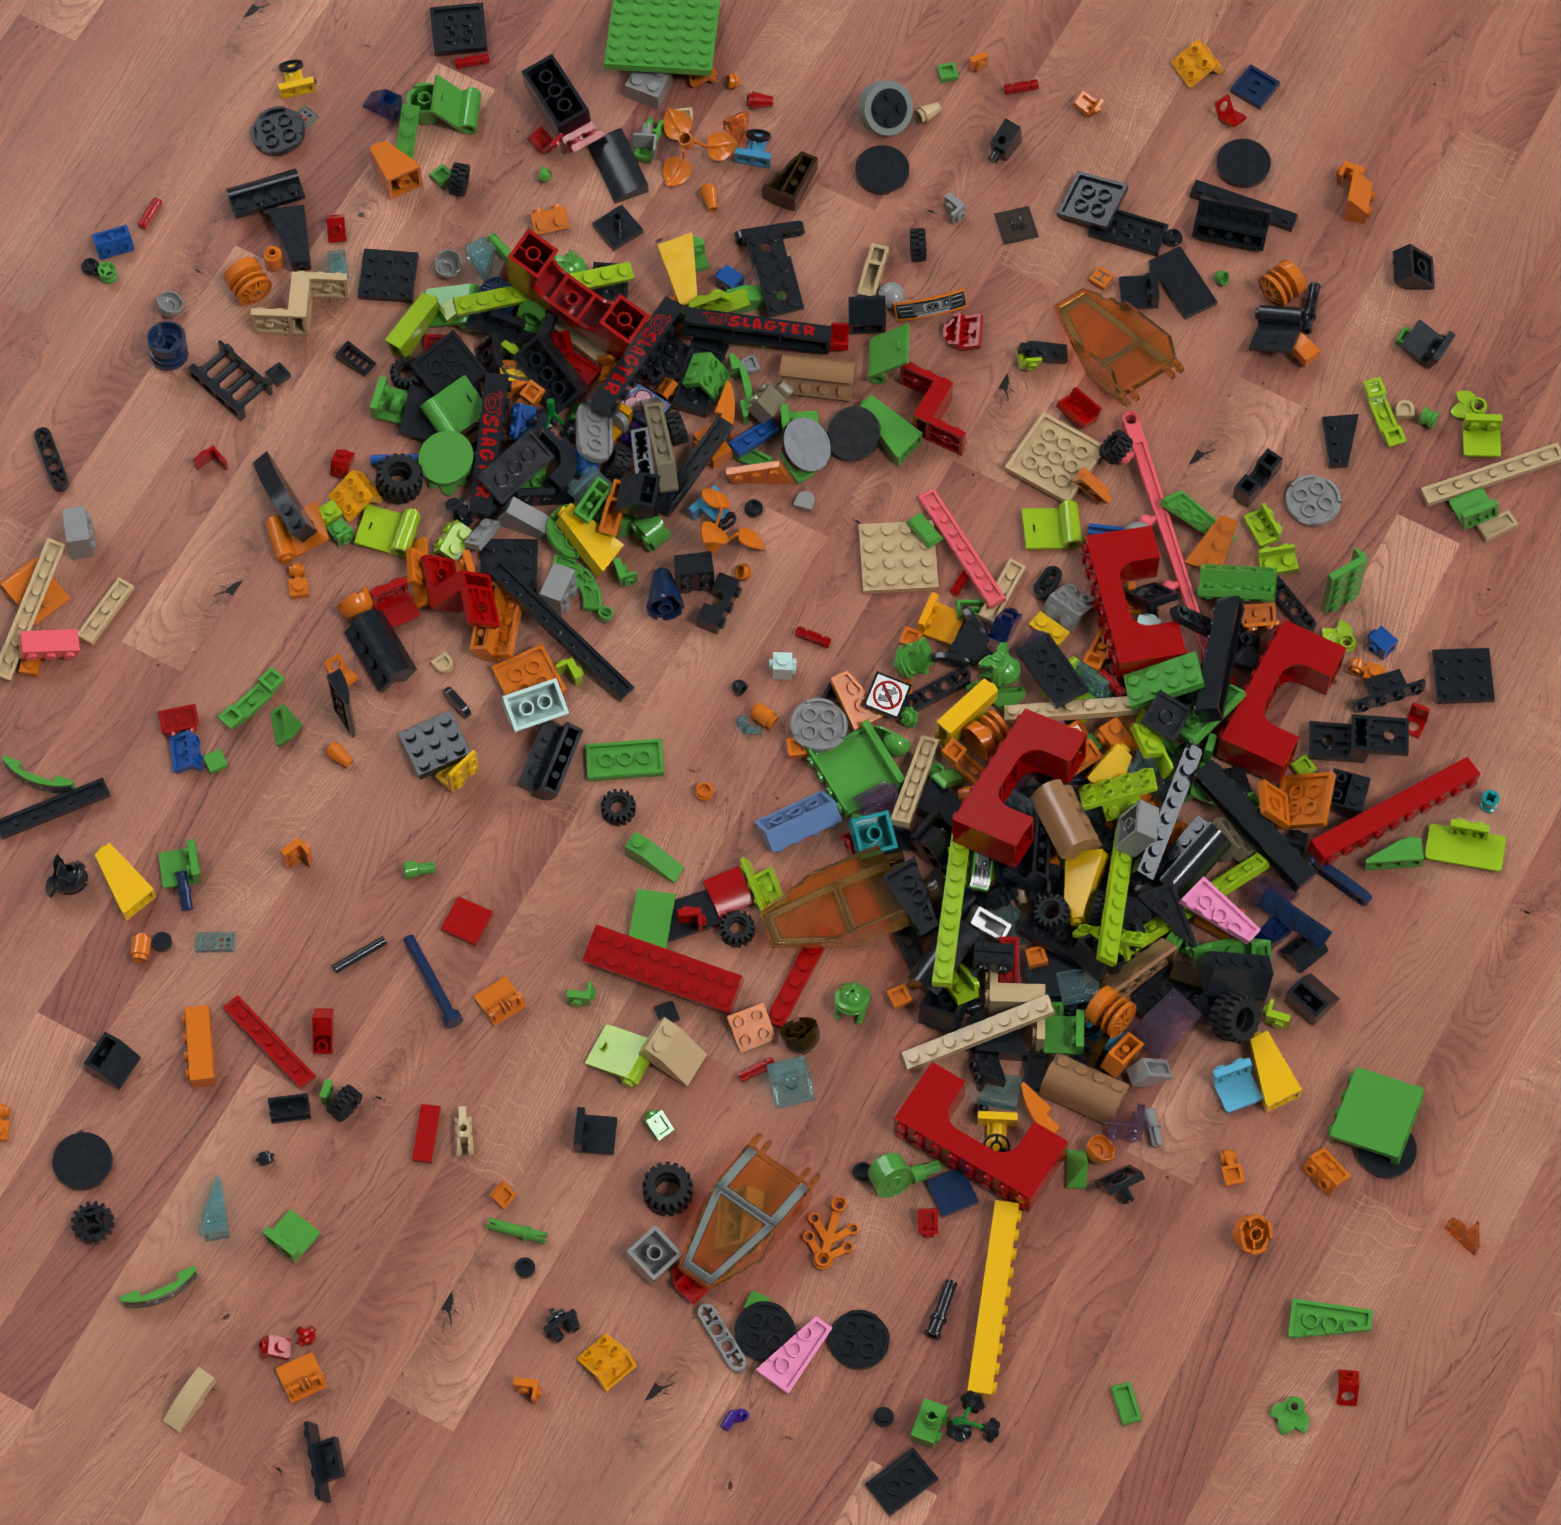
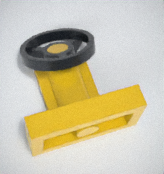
[278,59,316,100]
[977,1111,1018,1152]

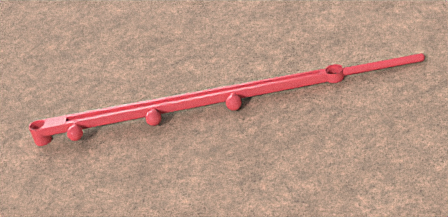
[1118,411,1230,725]

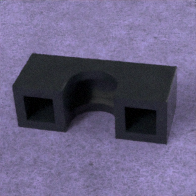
[1233,448,1283,507]
[696,572,742,635]

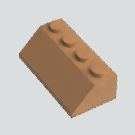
[1100,938,1178,998]

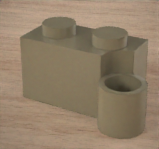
[747,379,794,424]
[1212,817,1254,863]

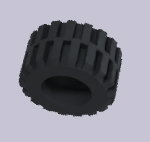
[375,453,423,504]
[1209,991,1261,1044]
[642,1161,693,1217]

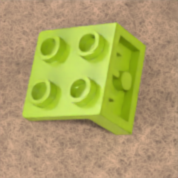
[1462,413,1503,458]

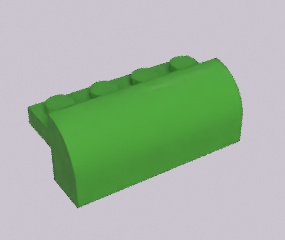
[1198,564,1277,602]

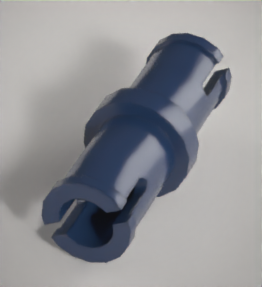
[175,871,194,911]

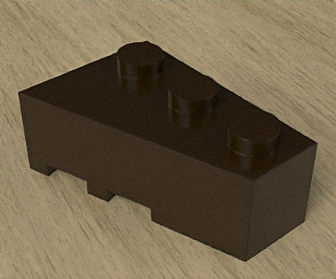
[762,151,818,211]

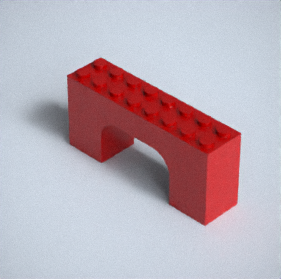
[499,228,650,361]
[1080,525,1187,682]
[1215,620,1347,785]
[951,708,1087,868]
[894,1062,1068,1212]

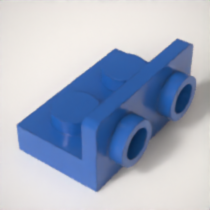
[92,224,134,260]
[507,403,537,442]
[169,730,203,774]

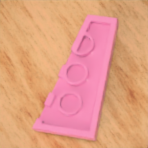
[754,1316,832,1394]

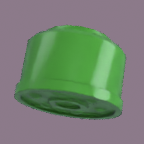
[868,1153,914,1198]

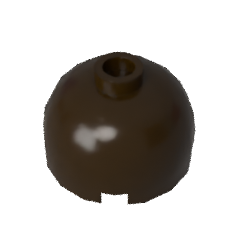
[923,874,944,913]
[780,1017,820,1054]

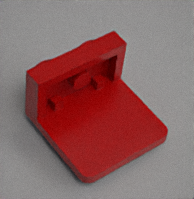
[370,577,420,629]

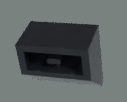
[848,294,886,335]
[615,472,661,519]
[1330,768,1371,819]
[1284,973,1340,1026]
[83,1032,141,1090]

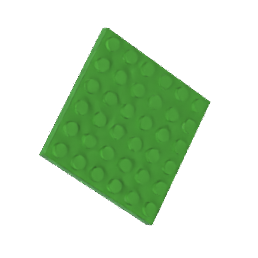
[604,0,720,76]

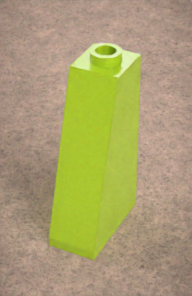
[385,292,440,360]

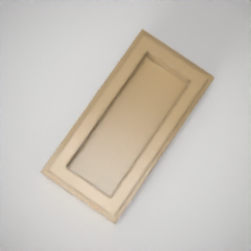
[1476,510,1518,543]

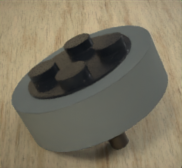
[858,80,913,136]

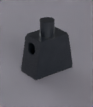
[988,118,1022,164]

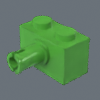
[910,1398,950,1449]

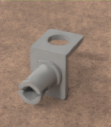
[633,122,657,161]

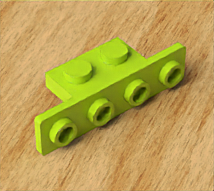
[684,288,750,314]
[1130,708,1173,779]
[740,857,787,927]
[1072,924,1151,962]

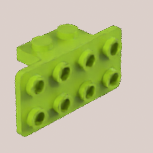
[1079,768,1158,821]
[1425,818,1506,872]

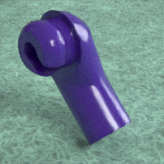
[621,421,640,445]
[720,1409,749,1432]

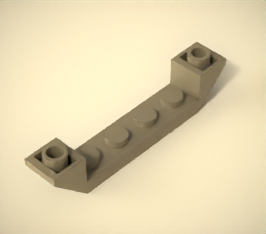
[640,398,679,493]

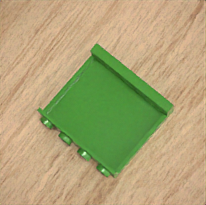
[806,719,905,819]
[1327,1066,1424,1165]

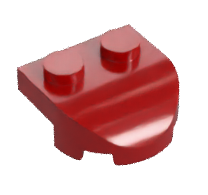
[943,312,984,351]
[672,1256,723,1305]

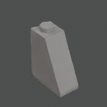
[496,497,550,539]

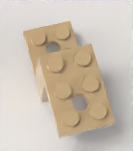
[250,271,350,335]
[985,970,1045,1053]

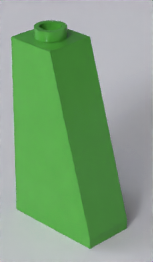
[859,395,923,466]

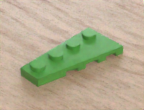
[1160,490,1236,543]
[1288,1298,1373,1339]

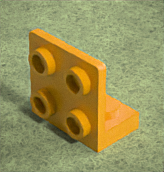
[1171,39,1224,88]
[328,470,384,522]
[917,592,964,646]
[576,1333,637,1392]

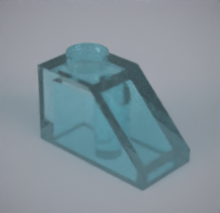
[465,236,495,281]
[327,249,349,279]

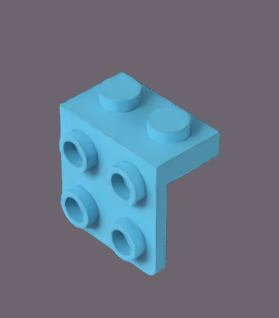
[1211,1058,1262,1113]

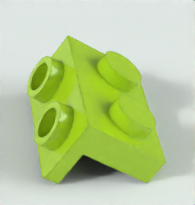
[1243,503,1282,549]
[432,519,473,562]

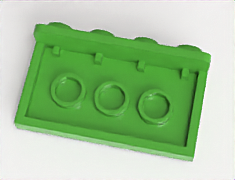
[1321,548,1368,614]
[1123,651,1205,711]

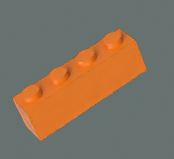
[182,1005,216,1088]

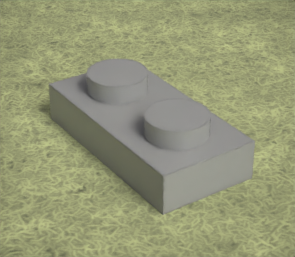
[464,518,501,551]

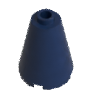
[646,567,684,620]

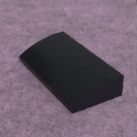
[588,128,648,204]
[327,668,356,738]

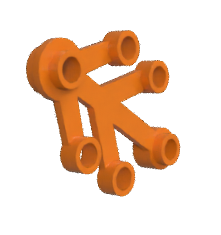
[803,1196,859,1270]

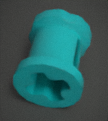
[1480,790,1500,813]

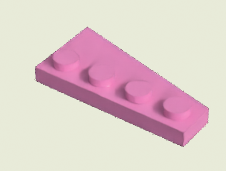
[1178,876,1261,944]

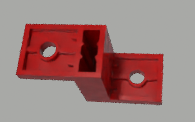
[899,362,966,456]
[421,554,501,629]

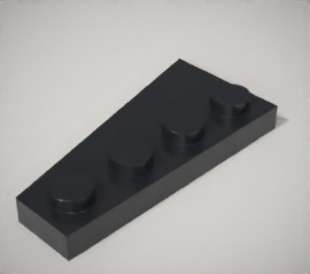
[882,856,939,938]

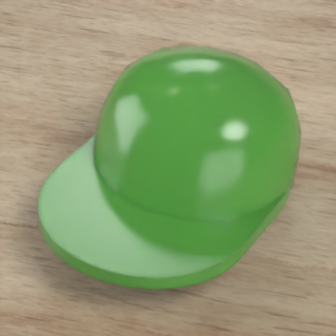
[517,300,546,334]
[873,725,911,757]

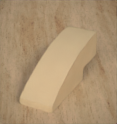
[857,243,890,296]
[163,1367,216,1433]

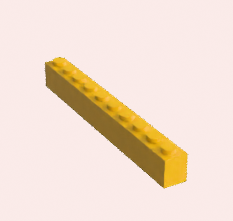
[967,1200,1022,1400]

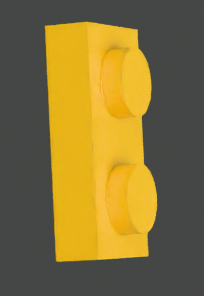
[1028,611,1070,647]

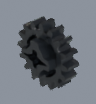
[976,883,1019,911]
[71,1201,115,1245]

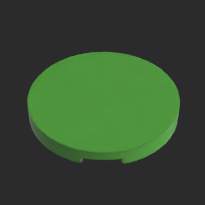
[419,431,475,486]
[546,504,600,559]

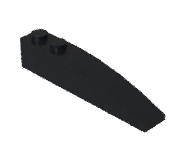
[630,427,659,519]
[253,451,317,543]

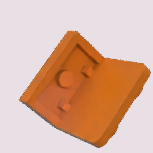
[1241,602,1281,631]

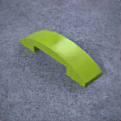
[1362,377,1407,448]

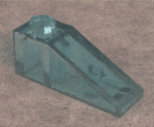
[199,1175,230,1242]

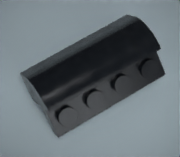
[226,168,306,219]
[1192,196,1272,251]
[344,610,418,692]
[516,720,584,800]
[1003,812,1051,890]
[1154,816,1232,900]
[906,920,980,998]

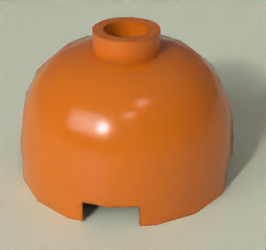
[335,586,373,620]
[1232,1214,1273,1254]

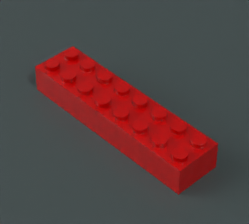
[582,924,744,1015]

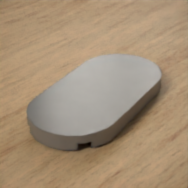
[576,400,613,463]

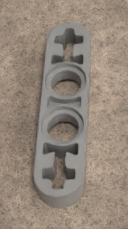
[698,1303,747,1374]

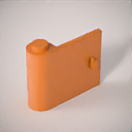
[265,501,330,564]
[0,557,70,626]

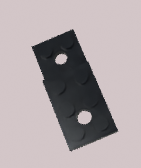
[744,226,804,318]
[1308,714,1409,763]

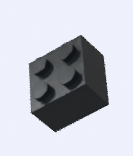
[674,551,714,593]

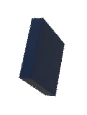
[1230,64,1280,110]
[926,1168,979,1218]

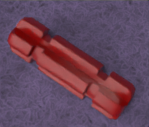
[454,53,490,69]
[1004,79,1039,95]
[138,197,162,230]
[950,569,969,596]
[795,626,831,648]
[1097,669,1127,697]
[738,1057,776,1082]

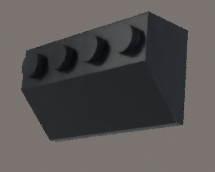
[512,332,591,415]
[1195,951,1274,1001]

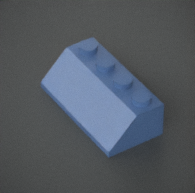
[754,790,842,853]

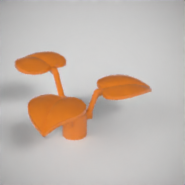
[663,108,738,187]
[701,488,766,553]

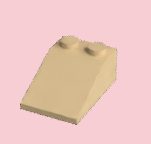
[638,1017,707,1087]

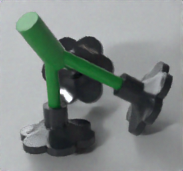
[539,398,576,439]
[948,1390,1000,1443]

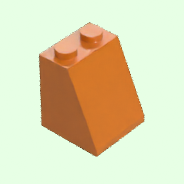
[369,140,423,200]

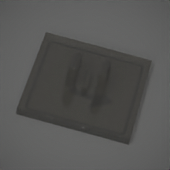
[994,206,1039,245]

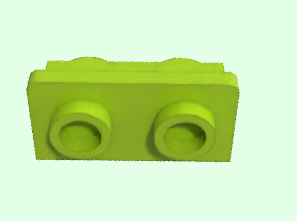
[1257,543,1299,575]
[944,962,980,1005]

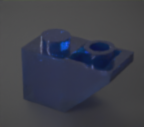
[363,89,403,121]
[989,607,1023,643]
[1254,917,1293,950]

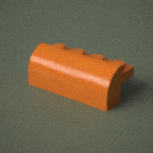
[469,582,523,662]

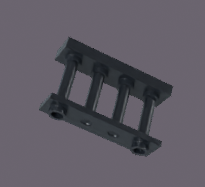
[188,340,273,421]

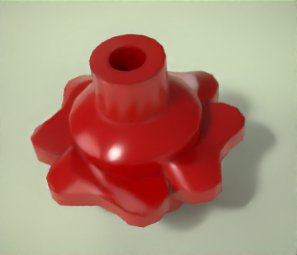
[295,1325,316,1347]

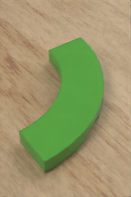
[552,553,602,613]

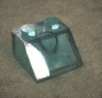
[767,1055,815,1109]

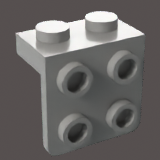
[1041,583,1094,633]

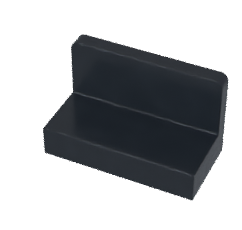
[1280,935,1328,973]

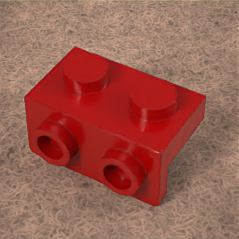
[1056,387,1102,429]
[158,704,200,737]

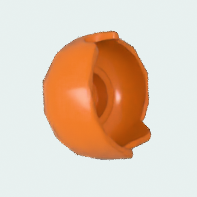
[1085,1135,1116,1165]

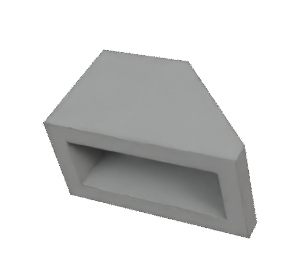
[964,906,1012,941]
[1126,1058,1174,1087]

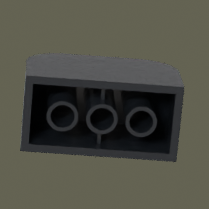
[521,54,591,139]

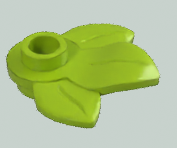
[1450,391,1487,419]
[1322,620,1356,652]

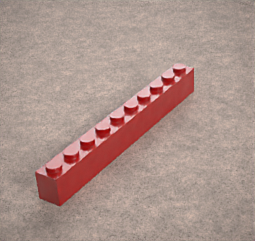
[1308,756,1481,867]

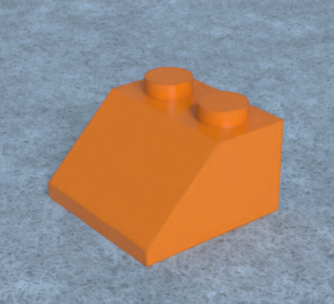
[1344,170,1375,223]

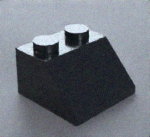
[1393,244,1435,290]
[918,987,969,1033]

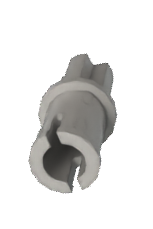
[1143,1108,1163,1148]

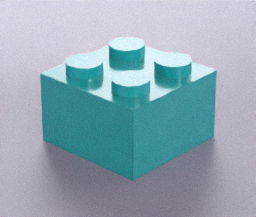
[848,810,898,860]

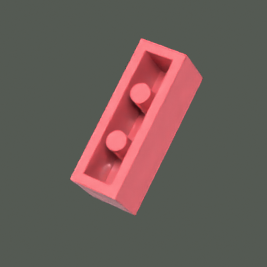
[18,629,80,661]

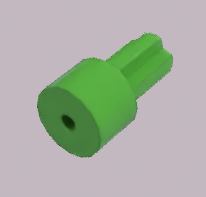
[403,861,436,879]
[910,1160,942,1184]

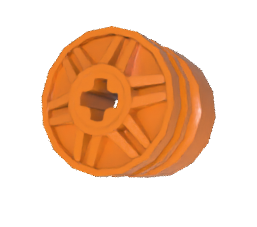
[223,257,272,306]
[1258,259,1307,306]
[963,710,1009,761]
[1084,985,1137,1038]

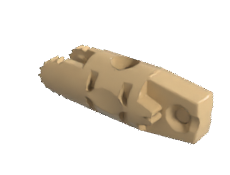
[454,1106,474,1156]

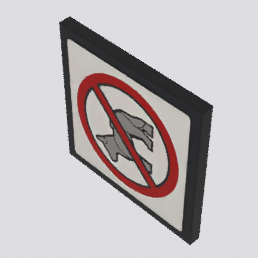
[863,671,912,720]

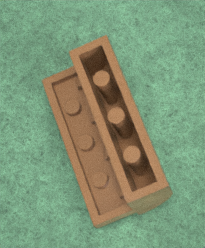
[779,353,857,401]
[1030,779,1102,859]
[1039,1053,1130,1127]

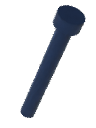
[403,934,463,1029]

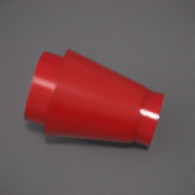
[747,91,773,109]

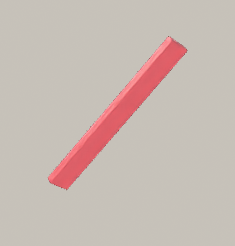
[918,489,1006,609]

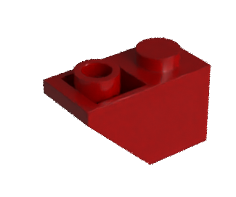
[312,1008,335,1054]

